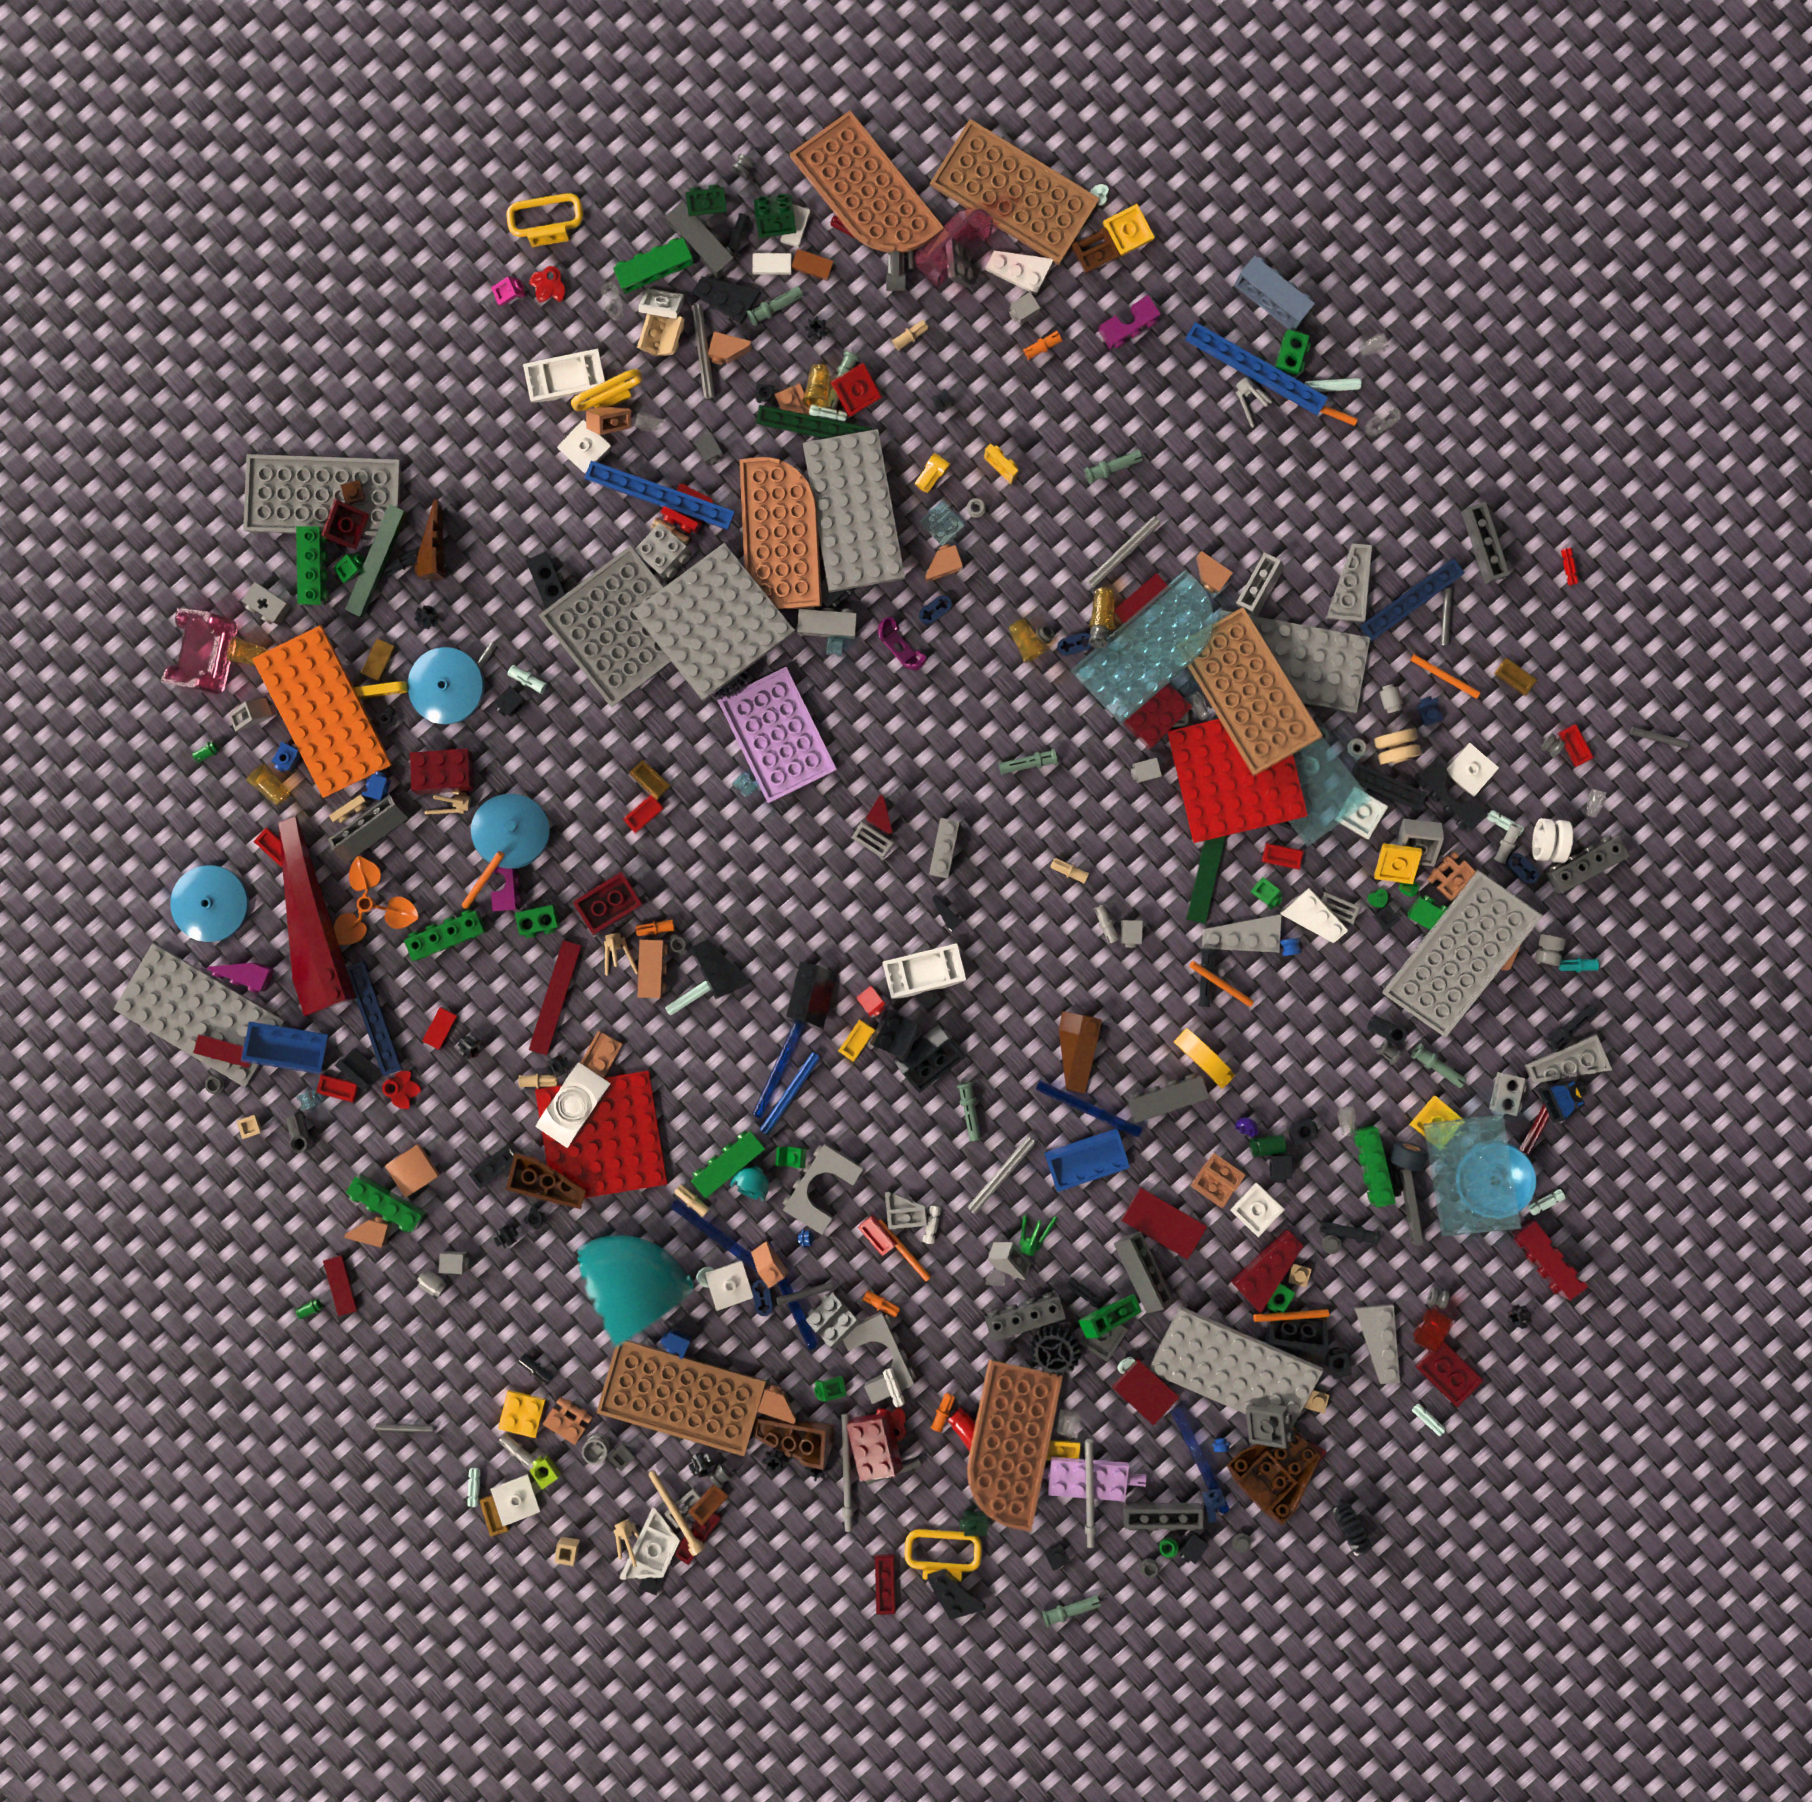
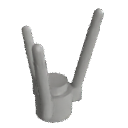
[1236,377,1272,428]

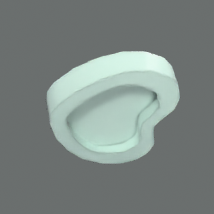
[1090,184,1109,206]
[696,1267,713,1288]
[1117,1357,1135,1374]

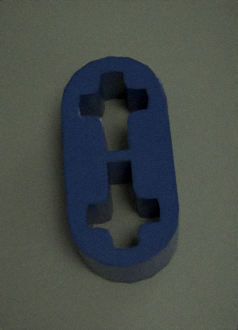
[919,595,952,625]
[1057,633,1091,656]
[1506,853,1539,884]
[752,1279,773,1316]

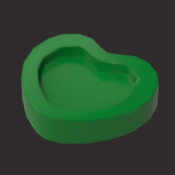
[1399,881,1420,897]
[1367,889,1388,908]

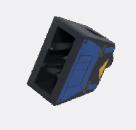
[1538,1080,1587,1123]

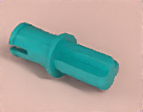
[1558,958,1599,973]

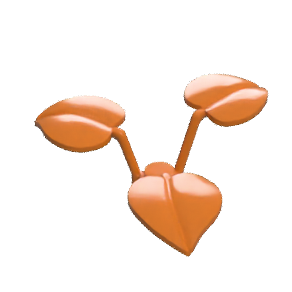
[334,856,419,945]

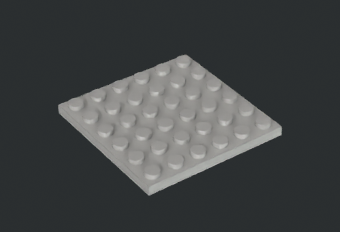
[632,543,795,701]
[538,546,671,708]

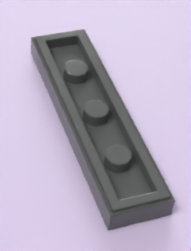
[1399,1167,1423,1246]

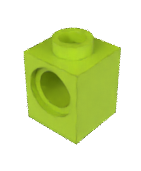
[529,1455,561,1489]

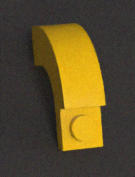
[1174,1028,1235,1089]

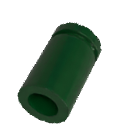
[1249,1134,1286,1158]

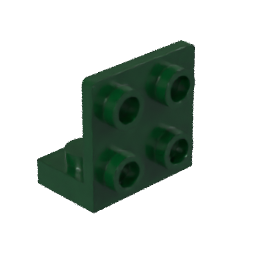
[685,184,727,217]
[754,194,796,238]

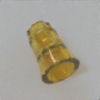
[802,364,830,408]
[1089,588,1116,631]
[1008,619,1047,663]
[227,636,269,667]
[246,763,290,806]

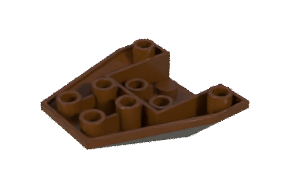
[1226,1427,1321,1525]

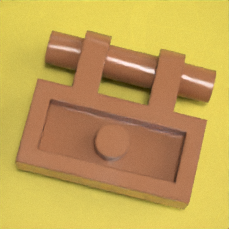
[1427,851,1476,901]
[542,1396,593,1445]

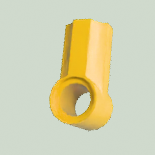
[915,453,951,493]

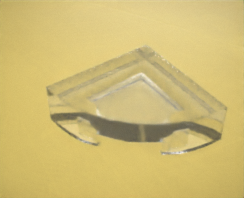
[985,1268,1005,1286]

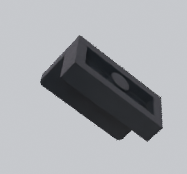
[334,1048,382,1091]

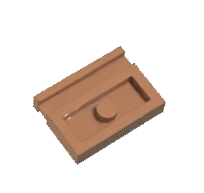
[774,383,811,415]
[581,1031,623,1078]

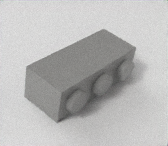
[1236,553,1285,617]
[797,607,857,639]
[929,818,959,879]

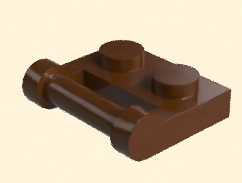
[1071,227,1120,275]

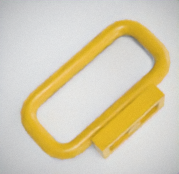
[507,193,583,247]
[571,369,643,411]
[905,1529,982,1581]

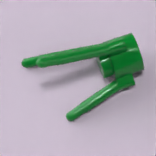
[1019,1215,1057,1256]

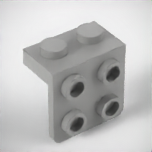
[635,524,692,581]

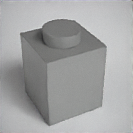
[1009,292,1040,325]
[1131,758,1162,783]
[1120,920,1143,948]
[439,1251,470,1274]

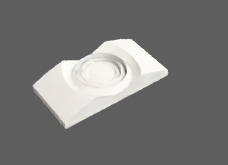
[523,349,605,403]
[883,943,966,999]
[535,1062,611,1148]

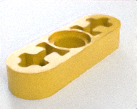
[354,681,408,699]

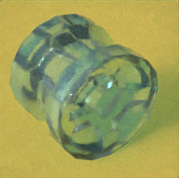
[826,636,844,657]
[296,1090,320,1111]

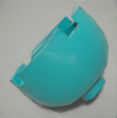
[729,1166,769,1201]

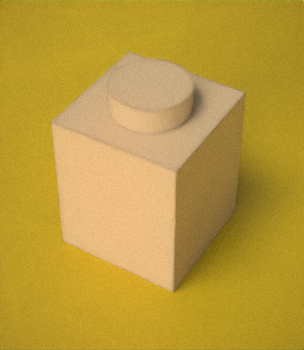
[554,1537,580,1566]

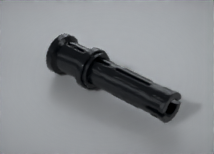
[1198,948,1217,1007]
[1544,1004,1598,1052]
[1319,1220,1380,1247]

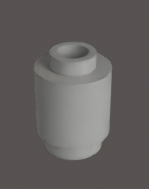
[1379,684,1403,713]
[417,1270,447,1297]

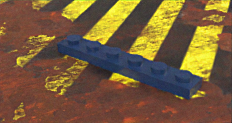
[1360,558,1465,641]
[346,961,403,1076]

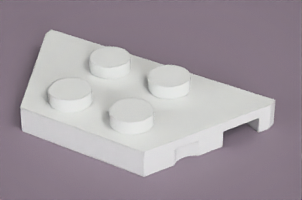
[620,1507,680,1580]

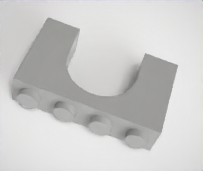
[782,1143,864,1235]
[843,1311,916,1404]

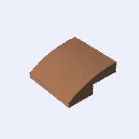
[385,1144,440,1198]
[1190,1153,1245,1208]

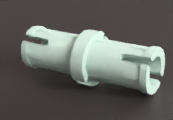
[507,665,547,694]

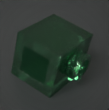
[959,1511,987,1536]

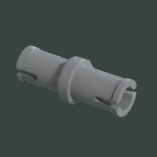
[1494,824,1522,864]
[1093,904,1119,944]
[498,1432,535,1467]

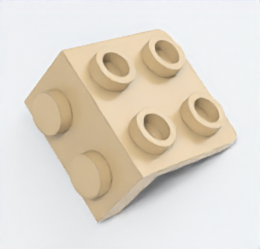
[637,314,684,357]

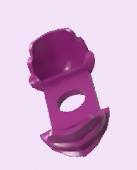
[878,617,927,671]

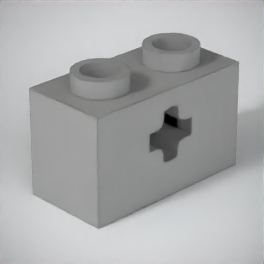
[242,582,292,625]

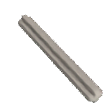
[692,304,715,399]
[1087,516,1161,588]
[968,1136,1036,1214]

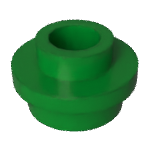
[1159,1538,1179,1558]

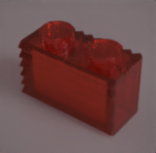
[1413,1308,1455,1354]

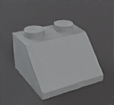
[1397,819,1444,866]

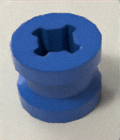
[1280,937,1302,956]

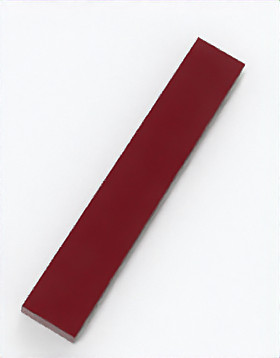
[529,940,582,1056]

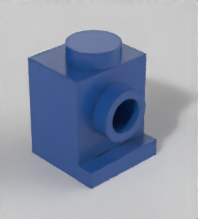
[271,741,301,773]
[362,771,391,801]
[660,1329,692,1359]

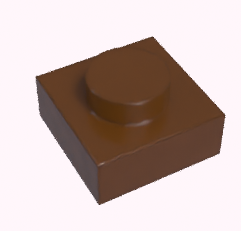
[341,480,366,505]

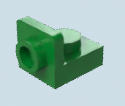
[333,553,365,583]
[1250,877,1283,910]
[776,1146,807,1169]
[814,1376,846,1402]

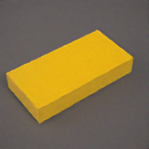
[838,1019,875,1062]

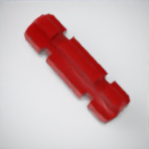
[1561,548,1579,586]

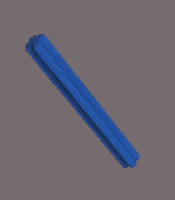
[760,1052,820,1135]

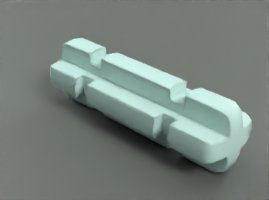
[809,405,847,422]
[1487,810,1524,836]
[1528,1189,1565,1215]
[1412,1404,1446,1436]
[468,1468,480,1507]

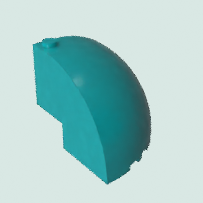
[577,1235,695,1347]

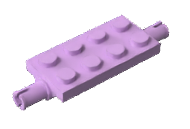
[1042,1457,1146,1501]

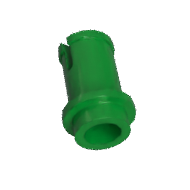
[192,742,219,763]
[296,1299,323,1320]

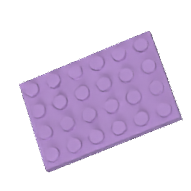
[717,667,837,804]

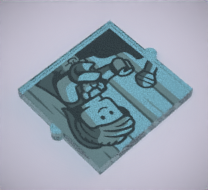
[919,501,965,546]

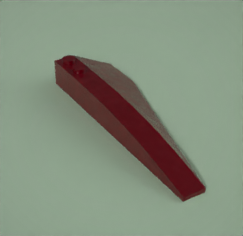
[279,817,356,1016]

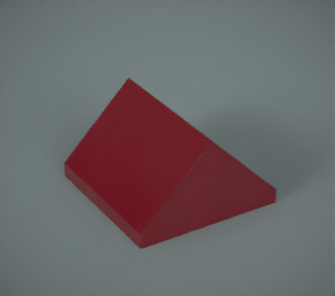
[322,499,369,550]
[865,795,893,835]

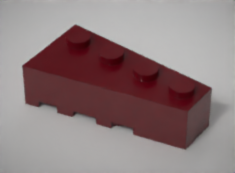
[1511,1219,1588,1301]
[1230,1229,1303,1314]

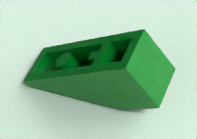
[1078,1294,1142,1338]

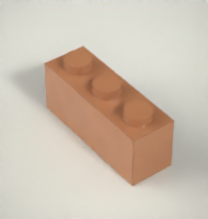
[637,940,668,998]

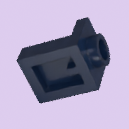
[1416,696,1444,727]
[1202,1489,1226,1523]

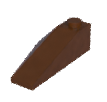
[415,499,445,580]
[1058,1011,1102,1094]
[506,1153,586,1209]
[754,1418,834,1469]

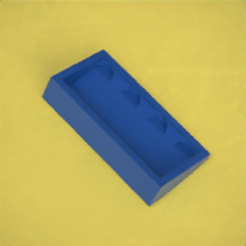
[241,1021,328,1074]
[1044,1128,1130,1192]

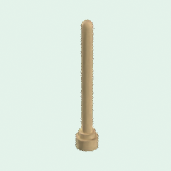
[649,1470,705,1556]

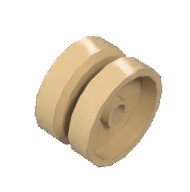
[1374,728,1422,765]

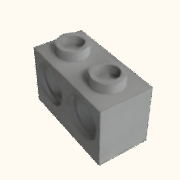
[1489,1072,1526,1116]

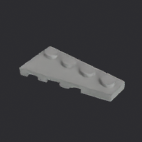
[1326,544,1372,622]
[1202,914,1281,953]
[1525,1035,1612,1083]
[1354,1304,1400,1384]

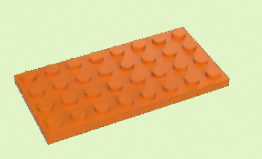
[252,625,392,798]

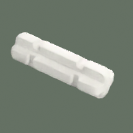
[923,1206,941,1244]
[883,1368,905,1407]

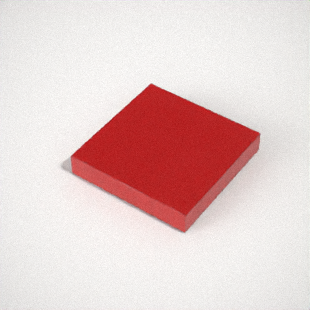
[830,363,882,417]

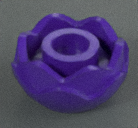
[1235,1117,1258,1137]

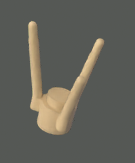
[425,792,471,814]
[604,933,638,976]
[614,1519,640,1567]

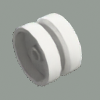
[1532,818,1573,863]

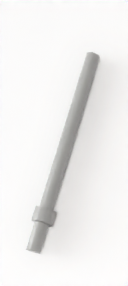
[841,1414,854,1532]
[1085,1439,1096,1548]

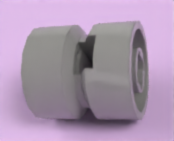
[1535,934,1566,966]
[582,1433,611,1465]

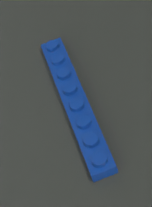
[1185,322,1328,415]
[584,461,735,531]

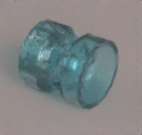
[732,771,759,798]

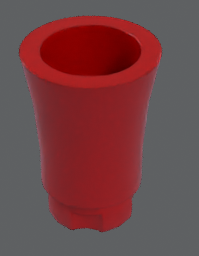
[947,1407,976,1452]

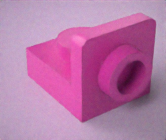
[491,277,526,306]

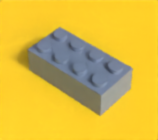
[1234,255,1315,331]

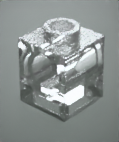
[1057,1410,1081,1438]

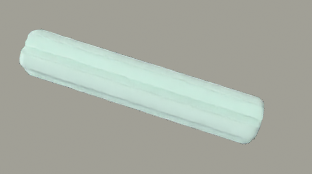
[1304,378,1361,392]
[665,981,710,1015]

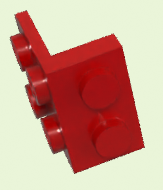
[660,484,713,534]

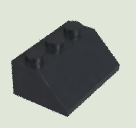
[786,961,837,1030]
[893,1025,964,1093]
[1265,1309,1329,1363]

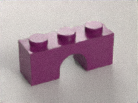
[1098,295,1160,350]
[489,863,522,912]

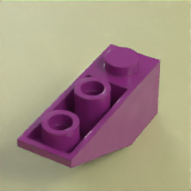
[207,963,275,993]

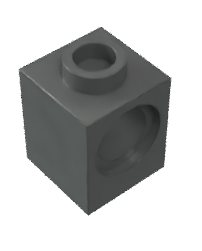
[694,432,723,466]

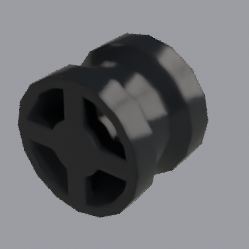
[931,389,954,413]

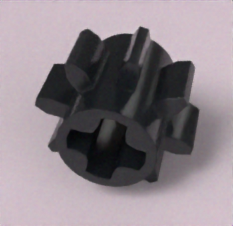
[805,316,829,342]
[414,605,439,630]
[458,1034,482,1060]
[546,1055,570,1078]
[493,1225,519,1249]
[1507,1304,1533,1329]
[762,1448,787,1474]
[688,1453,714,1478]
[805,1466,829,1482]

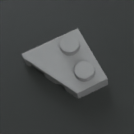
[885,1192,927,1229]

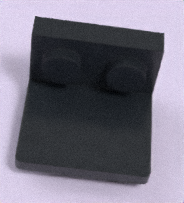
[870,1009,920,1061]

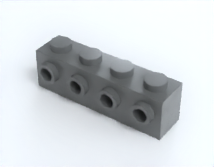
[665,201,735,279]
[1461,502,1510,584]
[328,794,408,864]
[1545,835,1630,894]
[1127,1073,1209,1123]
[1114,1231,1174,1313]
[984,1292,1066,1342]
[1123,1503,1203,1531]

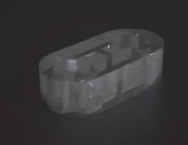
[601,282,624,320]
[1366,407,1401,436]

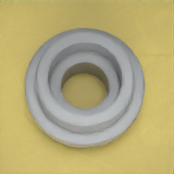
[967,498,986,518]
[1347,738,1367,758]

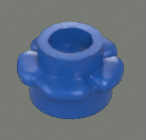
[798,1229,813,1248]
[1212,1438,1231,1452]

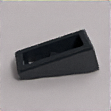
[932,895,961,932]

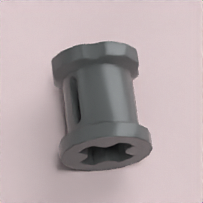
[1376,1040,1402,1065]

